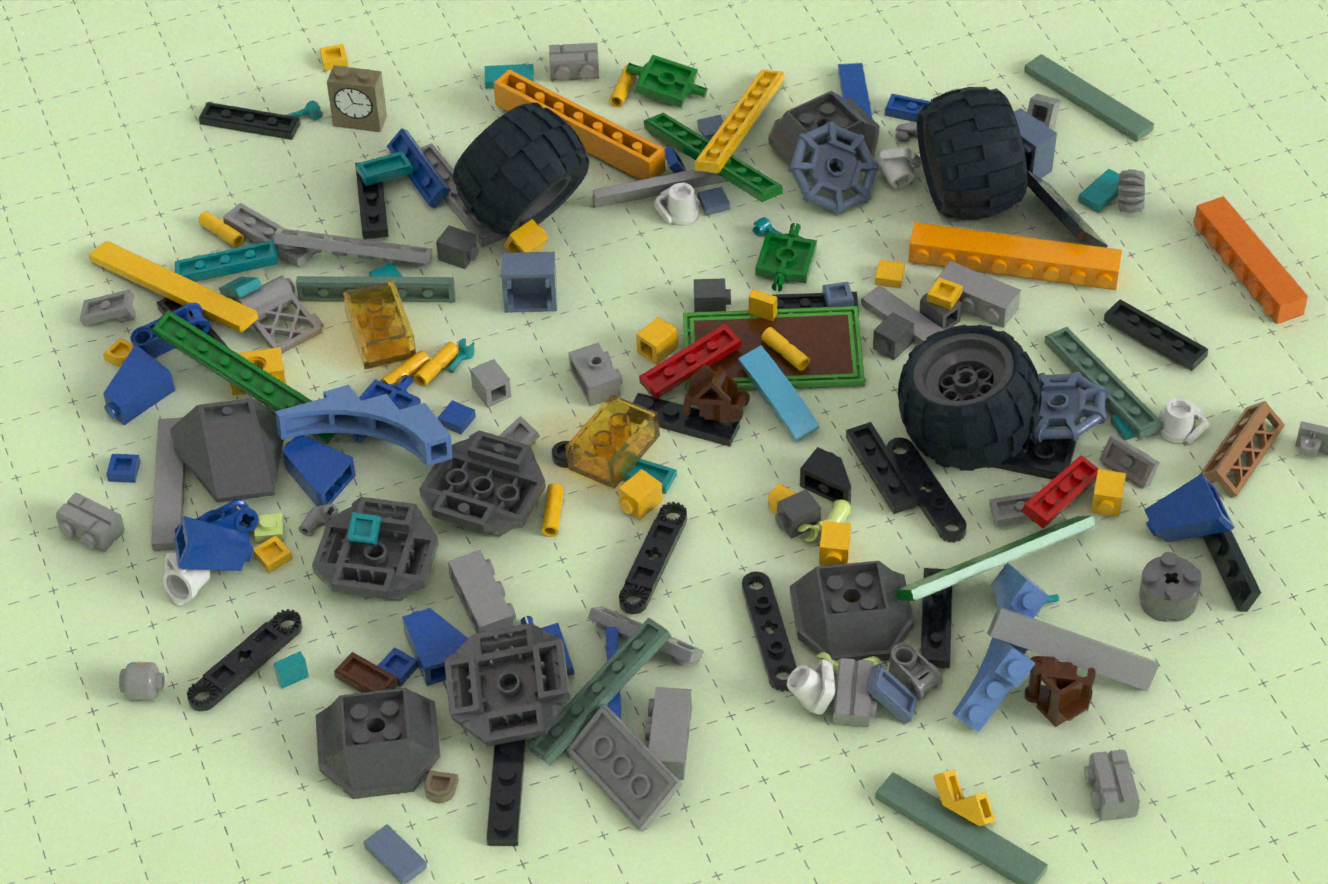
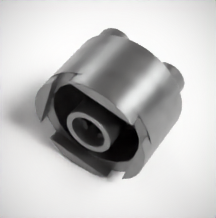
[1139,552,1201,622]

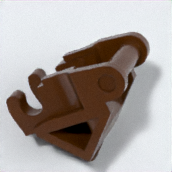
[683,365,750,422]
[1024,656,1096,727]

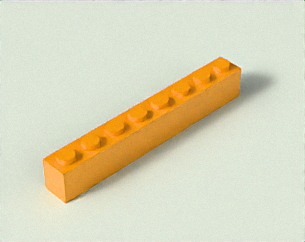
[494,69,666,180]
[908,222,1122,290]

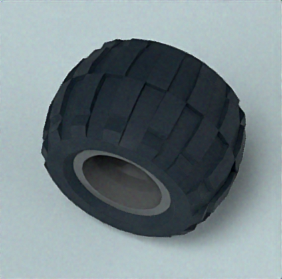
[916,87,1028,220]
[452,102,590,238]
[898,324,1042,471]

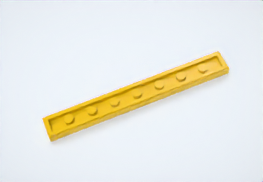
[694,69,785,173]
[89,240,259,333]

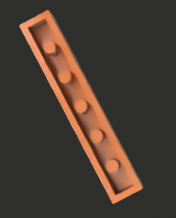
[1193,196,1308,324]

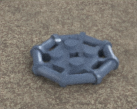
[788,122,879,215]
[1032,371,1108,442]

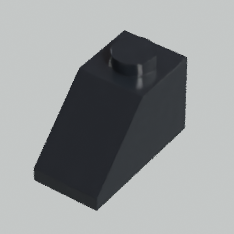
[800,447,851,505]

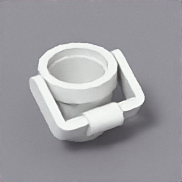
[876,147,921,189]
[653,182,701,225]
[1158,396,1210,444]
[163,552,210,605]
[787,659,836,715]

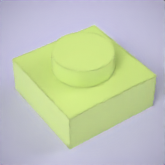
[254,513,284,544]

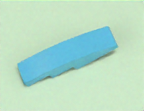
[738,346,820,442]

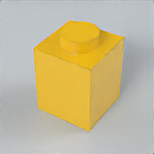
[504,219,549,253]
[636,317,678,365]
[618,469,663,520]
[1091,469,1126,517]
[819,521,851,566]

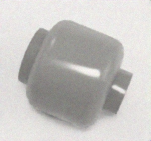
[119,662,165,701]

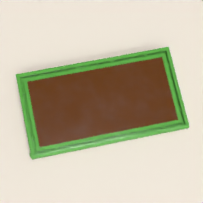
[683,306,866,392]

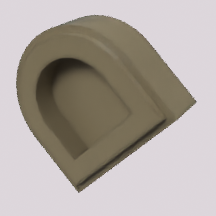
[424,770,458,803]

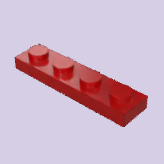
[639,324,742,399]
[1021,455,1099,528]

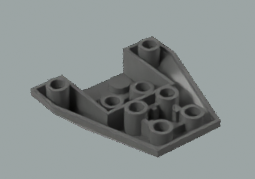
[170,398,284,503]

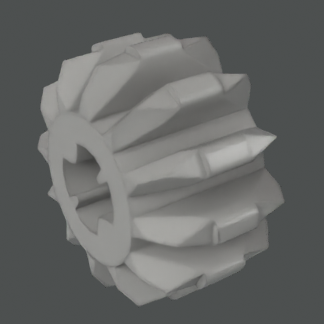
[1118,169,1145,213]

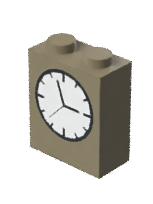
[327,65,387,132]

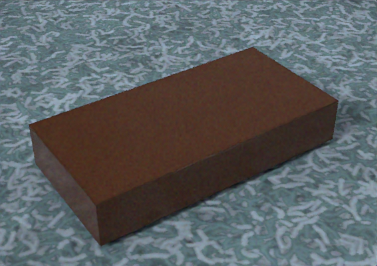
[334,652,399,693]

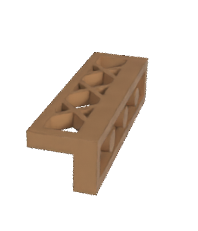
[1199,401,1285,498]

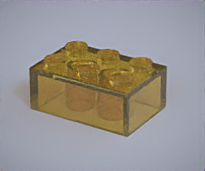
[343,281,416,370]
[565,394,660,489]

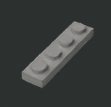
[223,203,316,268]
[588,606,703,666]

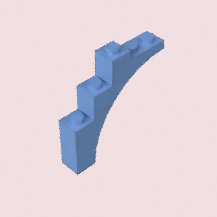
[275,385,453,466]
[953,563,1049,733]

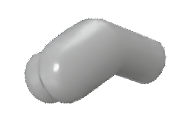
[895,122,917,141]
[299,503,338,536]

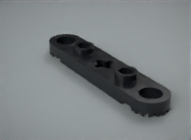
[887,437,967,543]
[619,501,687,614]
[742,571,797,691]
[187,609,302,711]

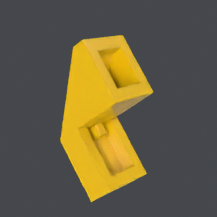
[933,769,996,827]

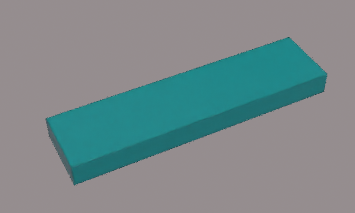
[175,240,278,282]

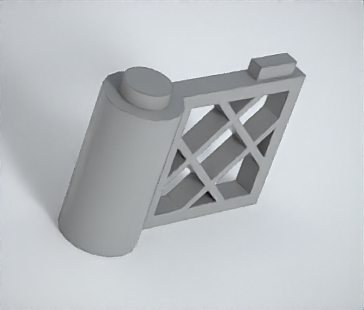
[235,275,324,353]

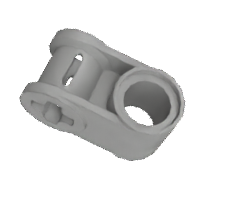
[889,643,943,700]

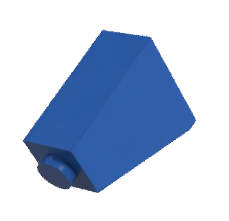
[103,345,175,425]
[282,435,356,506]
[1145,474,1235,543]
[174,516,253,571]
[402,608,469,686]

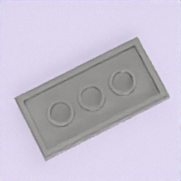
[566,705,682,831]

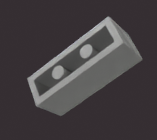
[935,261,1021,328]
[448,550,516,634]
[645,687,692,780]

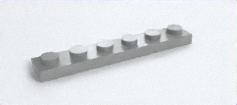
[274,228,432,267]

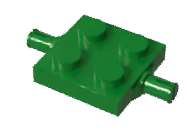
[626,54,708,107]
[755,223,817,292]

